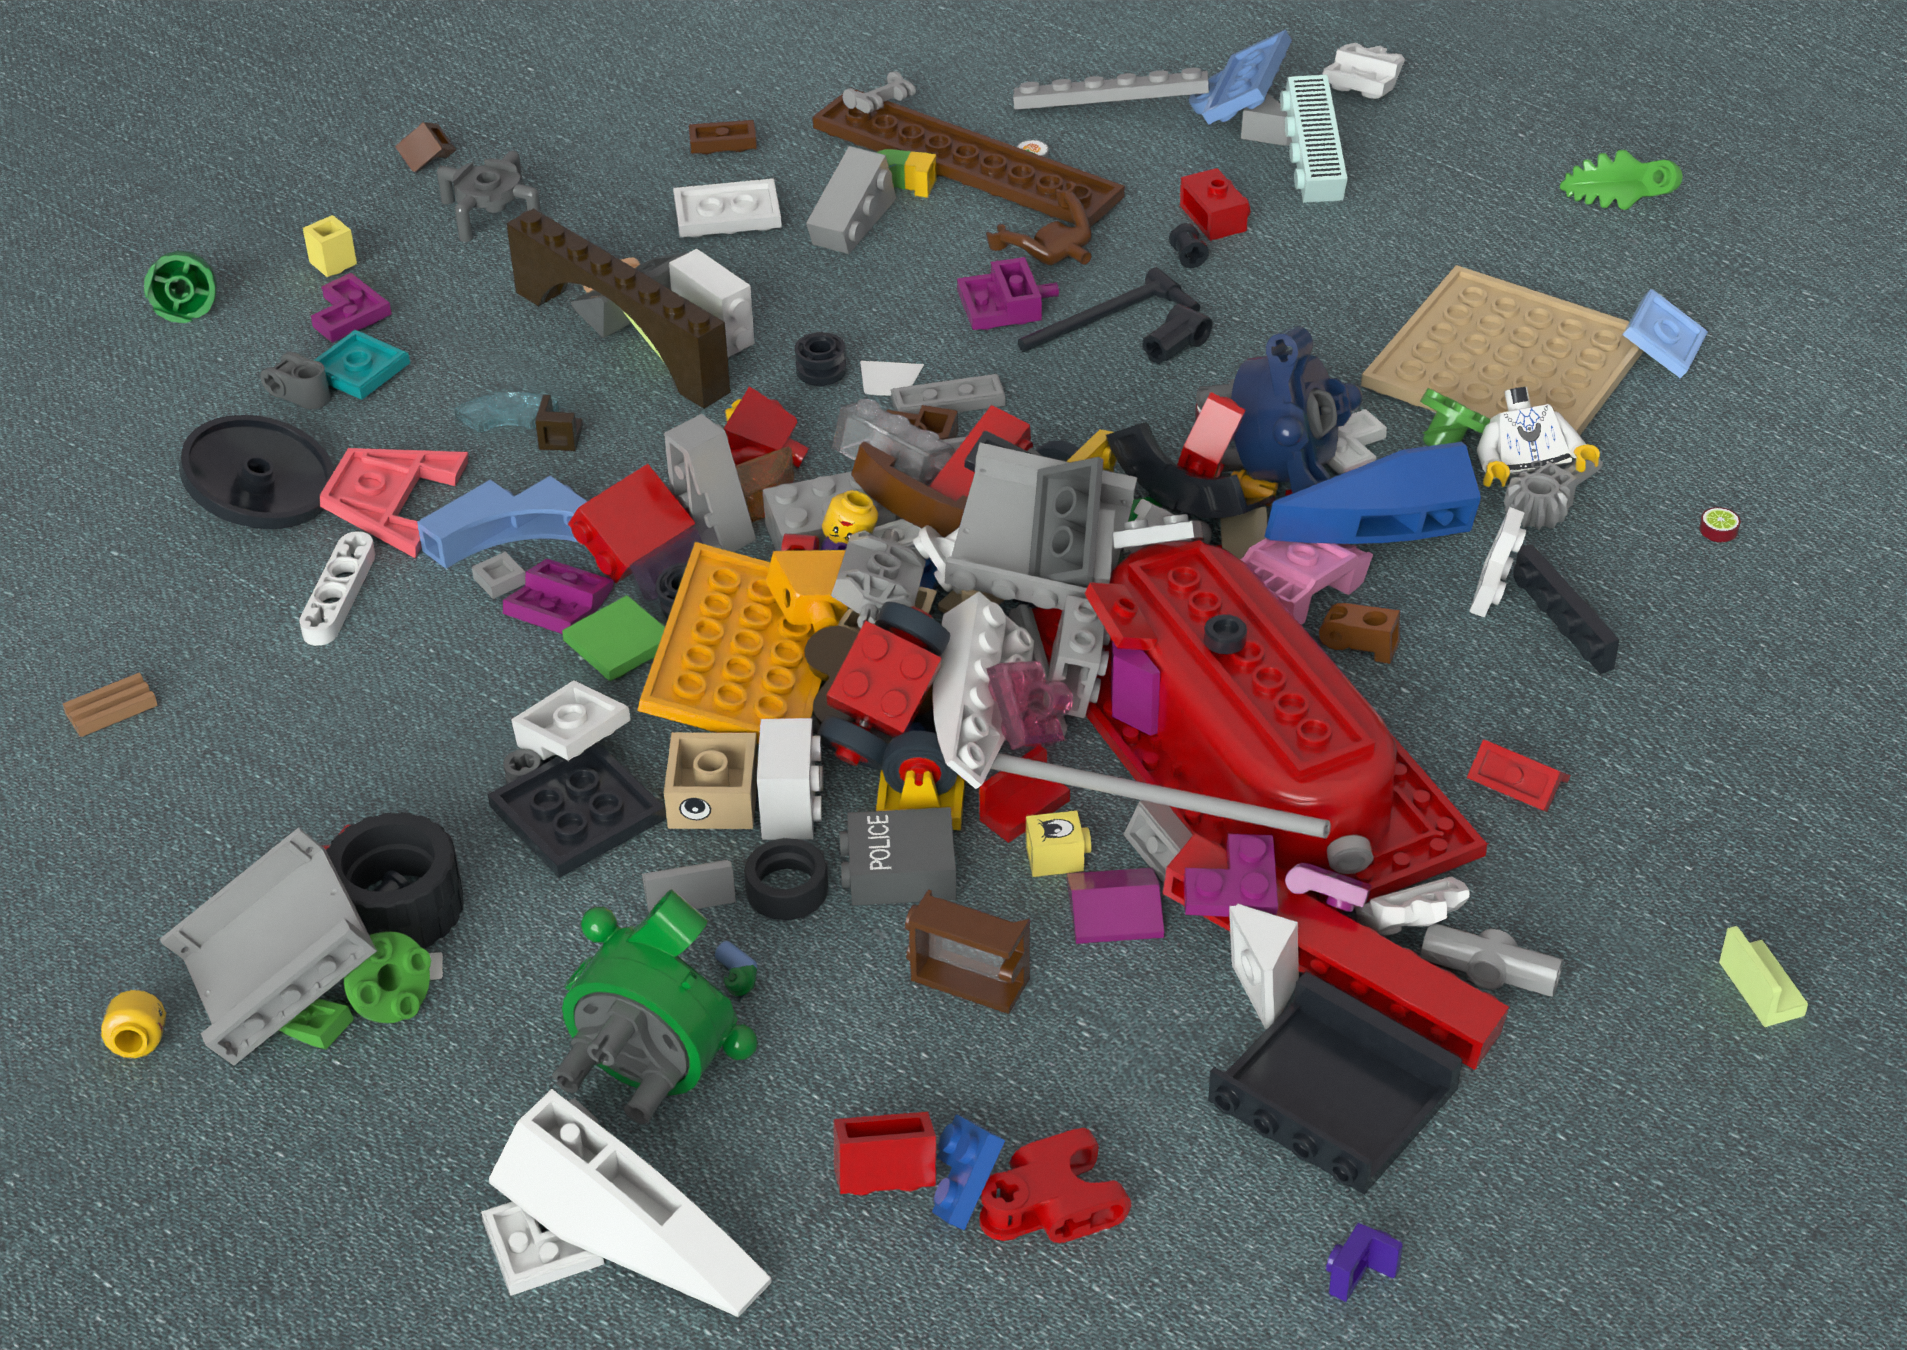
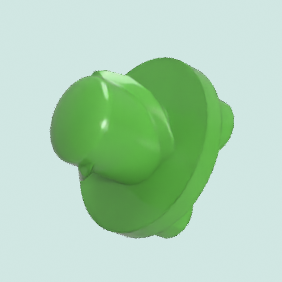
[1420,388,1490,446]
[344,932,431,1023]

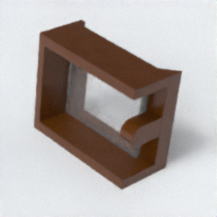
[905,890,1030,1014]

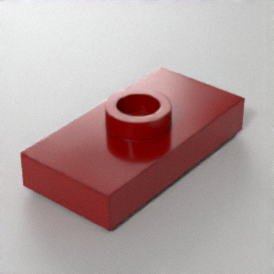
[1084,582,1158,650]

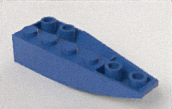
[1265,442,1481,544]

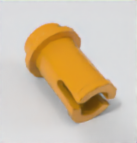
[1231,469,1278,507]

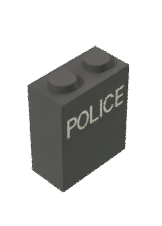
[839,807,956,906]

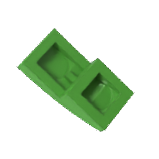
[279,998,354,1050]

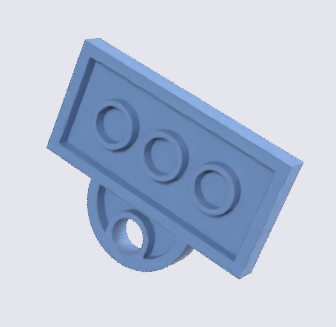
[1189,29,1292,125]

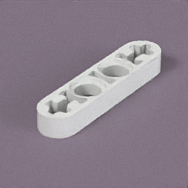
[299,531,376,646]

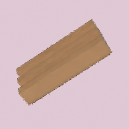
[63,673,158,737]

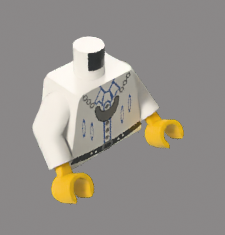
[1477,386,1600,487]

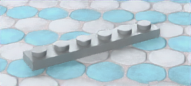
[1013,68,1209,110]

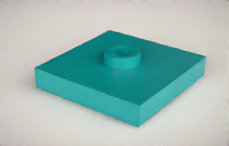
[313,330,410,400]

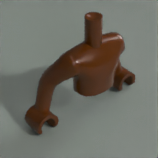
[986,181,1092,266]

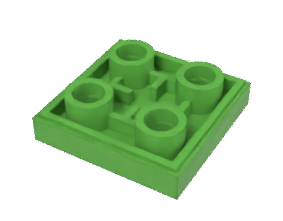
[562,595,665,681]

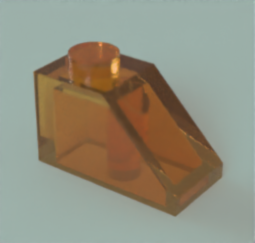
[735,446,794,523]

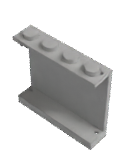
[944,443,1137,610]
[160,827,377,1065]

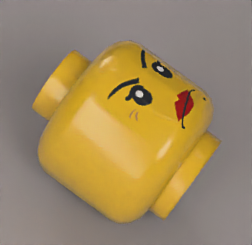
[822,490,879,544]
[101,990,166,1058]

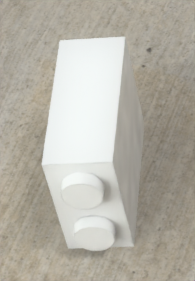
[669,249,755,357]

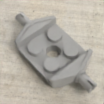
[831,529,926,628]

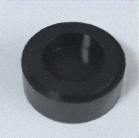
[1204,615,1247,654]

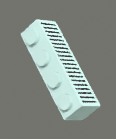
[1280,75,1347,203]

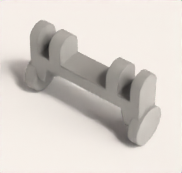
[843,71,916,113]

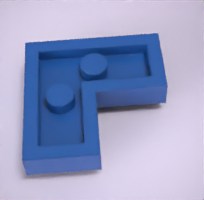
[932,1114,1005,1230]

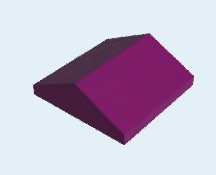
[1111,641,1160,736]
[1066,868,1164,944]

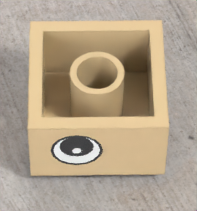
[664,732,758,829]

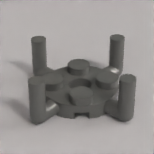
[437,150,541,242]

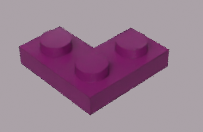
[311,273,392,343]
[1184,834,1278,917]

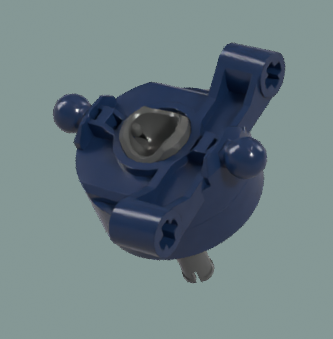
[1196,326,1362,494]

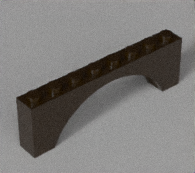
[506,208,731,409]

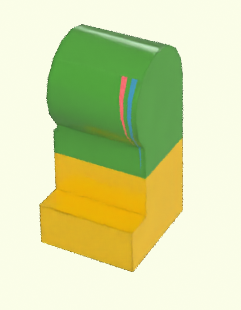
[876,149,937,198]

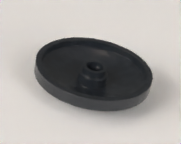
[179,415,334,529]

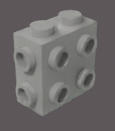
[1044,595,1110,718]

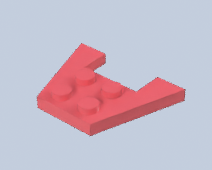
[320,448,468,559]

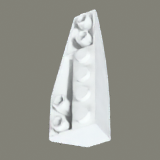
[932,591,1034,789]
[489,1089,772,1317]

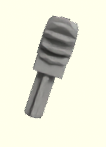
[1504,459,1603,531]

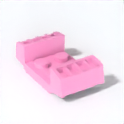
[1240,538,1373,625]

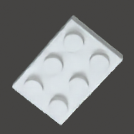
[673,179,781,238]

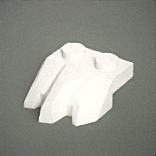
[1323,43,1405,99]
[1355,877,1469,936]

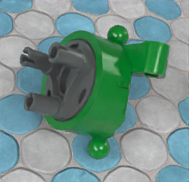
[552,889,758,1124]

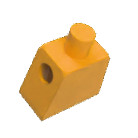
[766,550,848,632]

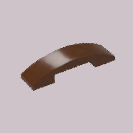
[851,441,968,538]

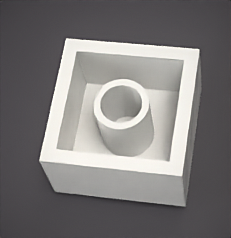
[757,718,823,840]

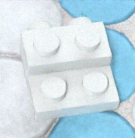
[511,680,631,761]

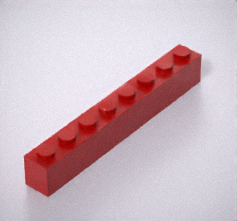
[1163,833,1509,1070]

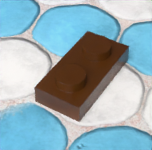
[689,120,757,154]

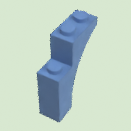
[417,476,587,569]

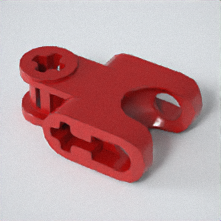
[979,1128,1132,1243]

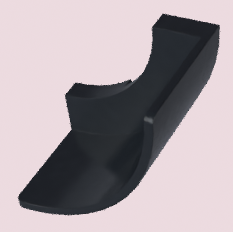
[1106,422,1276,518]

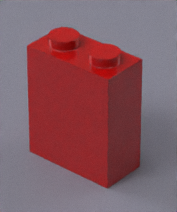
[568,463,696,584]

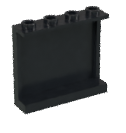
[1208,971,1462,1195]

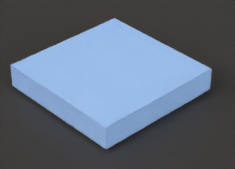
[1623,289,1708,378]

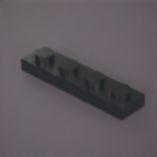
[1513,544,1620,674]

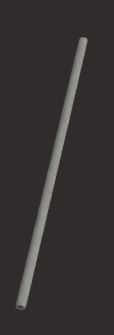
[811,715,1331,838]

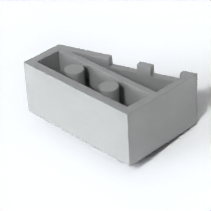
[806,146,897,254]
[664,414,756,552]

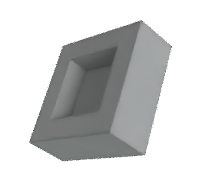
[472,551,526,599]

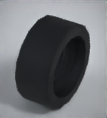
[744,838,828,920]

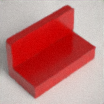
[1467,739,1571,812]
[979,745,1070,843]

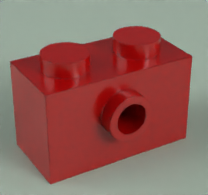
[1180,168,1251,241]
[833,1111,936,1195]

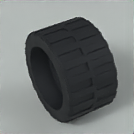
[326,812,464,948]

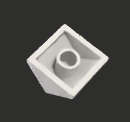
[1229,904,1299,1030]

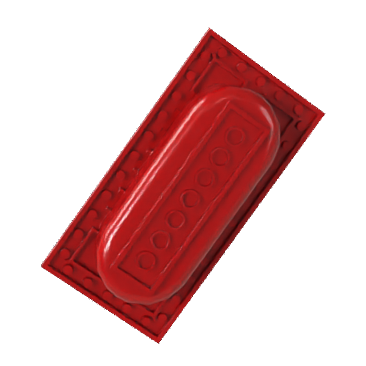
[1031,540,1489,913]

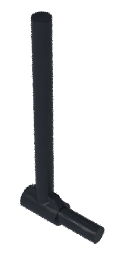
[1018,267,1201,352]

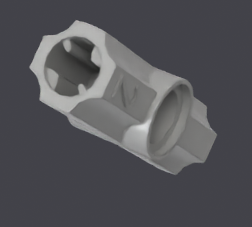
[1420,923,1564,997]

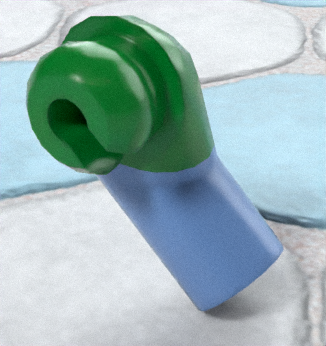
[714,941,758,996]

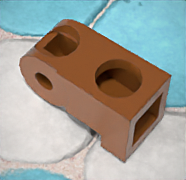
[1319,603,1400,664]

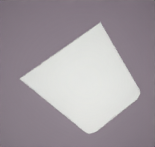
[860,361,924,396]

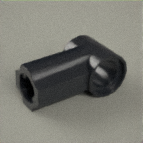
[1143,304,1213,364]

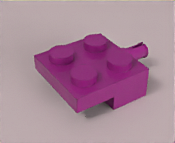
[957,257,1059,330]

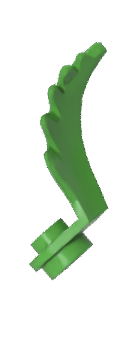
[1560,150,1682,210]

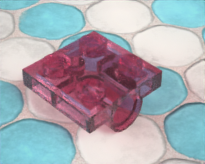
[986,661,1073,750]

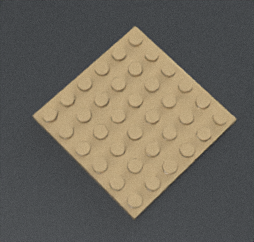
[1361,265,1644,435]

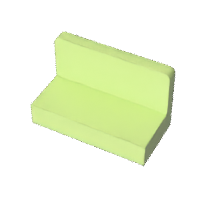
[1719,926,1808,1027]

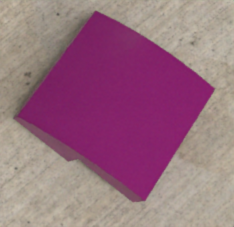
[502,558,614,634]

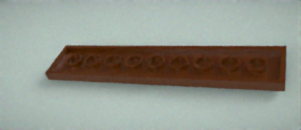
[812,87,1125,228]

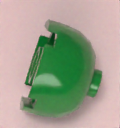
[144,250,217,323]

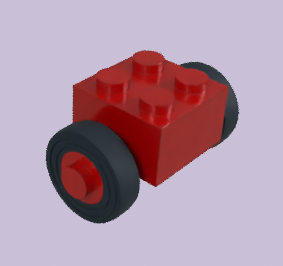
[817,602,951,770]

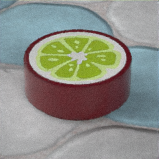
[1699,507,1741,542]

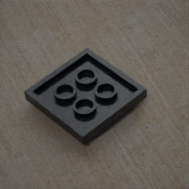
[488,742,666,878]

